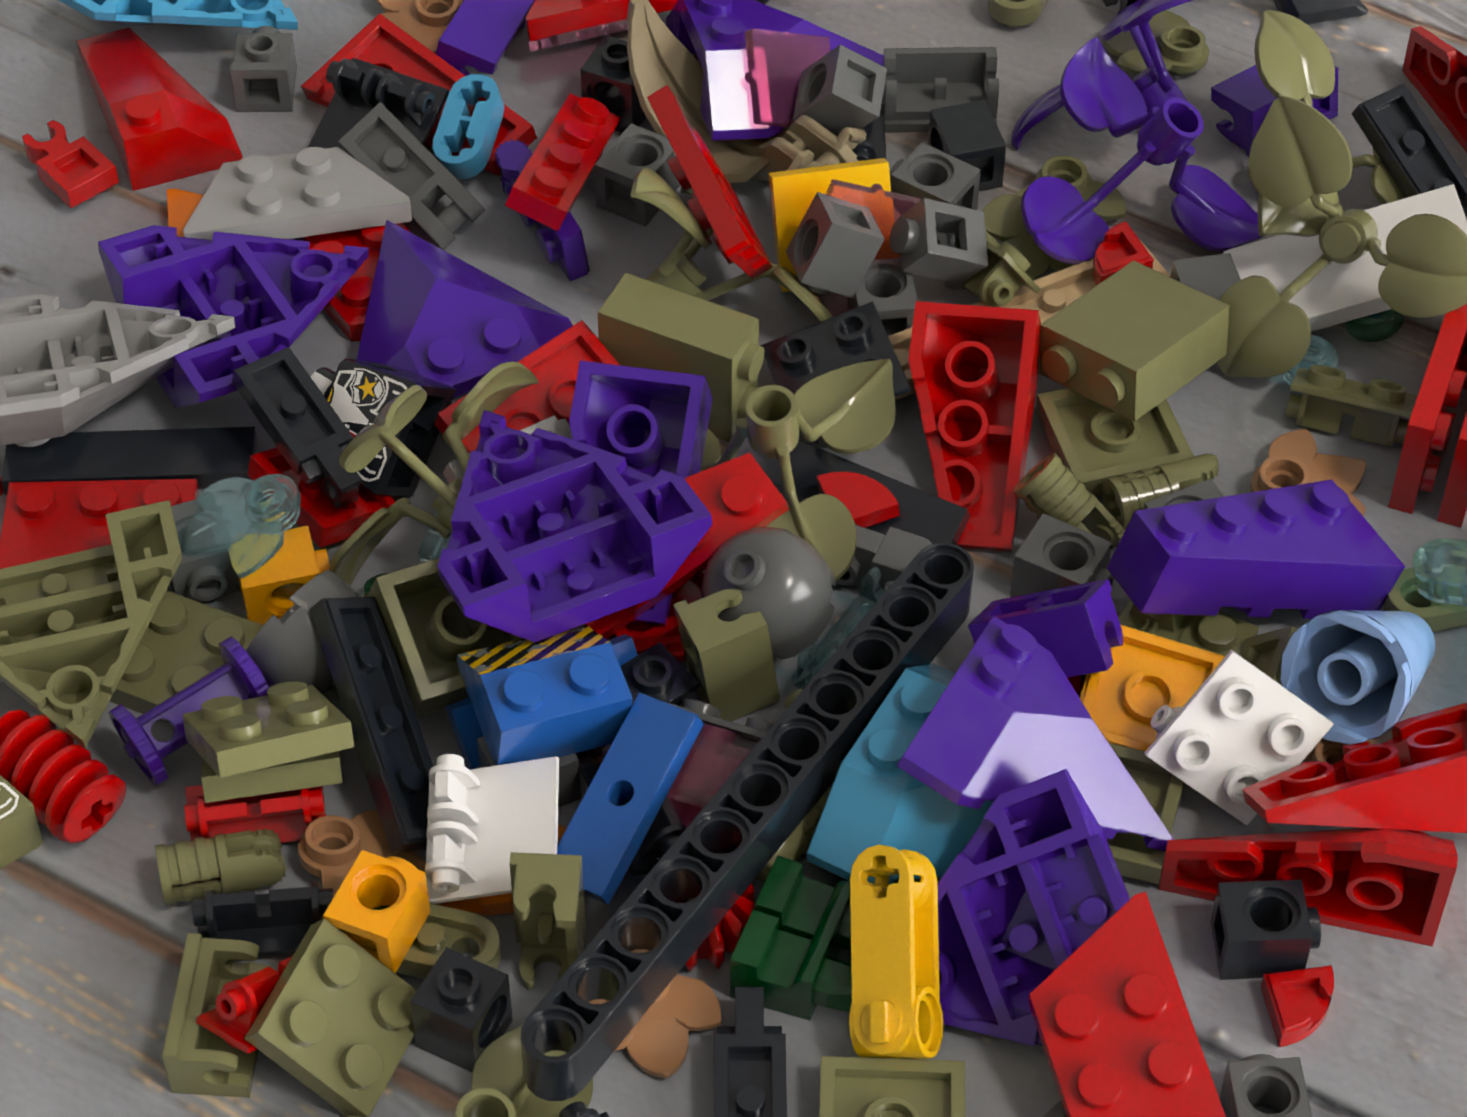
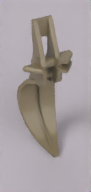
[627,0,901,224]

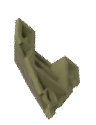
[0,500,183,748]

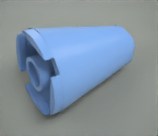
[1280,610,1436,745]

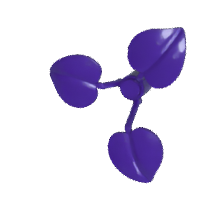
[1011,0,1194,151]
[1021,37,1264,264]

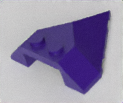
[666,0,883,140]
[356,220,573,398]
[98,225,369,408]
[437,410,712,642]
[897,616,1174,851]
[938,769,1130,1046]

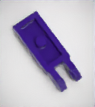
[495,139,590,281]

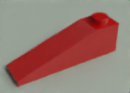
[76,27,243,191]

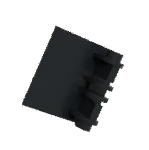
[308,58,449,156]
[760,301,911,448]

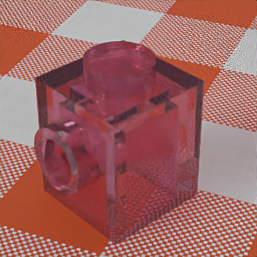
[667,723,752,809]

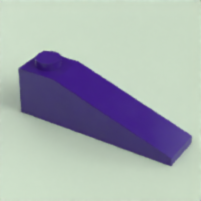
[569,361,712,626]

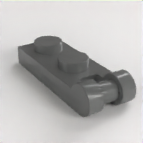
[339,102,486,250]

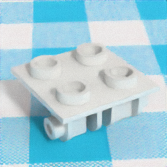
[1145,650,1334,826]
[425,754,559,904]

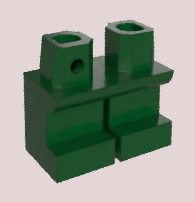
[730,855,852,1021]

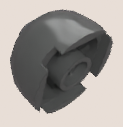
[701,527,836,660]
[246,570,359,695]

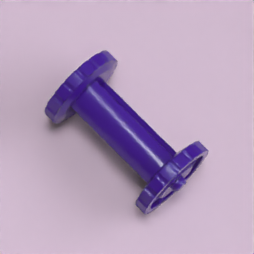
[108,636,269,786]

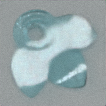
[182,474,301,578]

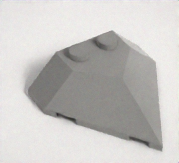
[0,294,235,447]

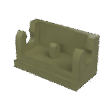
[673,589,780,722]
[509,852,586,990]
[162,933,271,1098]

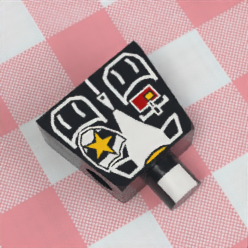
[311,358,457,496]

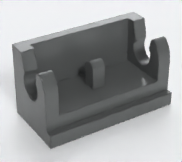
[882,47,999,133]

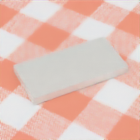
[1223,184,1467,332]

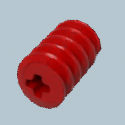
[0,709,127,843]

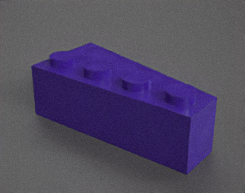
[1107,479,1405,619]

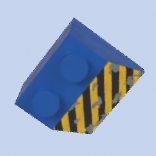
[456,624,633,766]

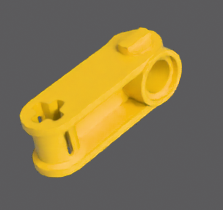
[849,845,944,1059]

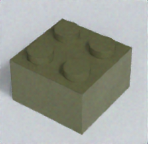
[367,558,523,717]

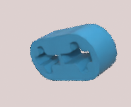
[432,74,505,180]

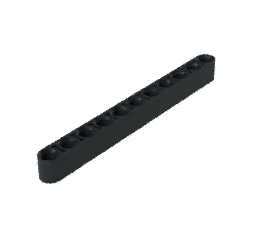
[521,543,974,1101]

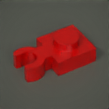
[22,120,119,208]

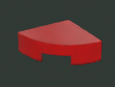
[1092,221,1154,286]
[817,472,900,528]
[1261,965,1334,1047]

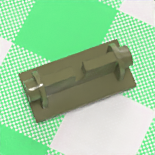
[958,230,1041,307]
[1285,365,1417,448]

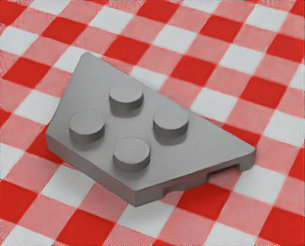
[183,147,412,240]

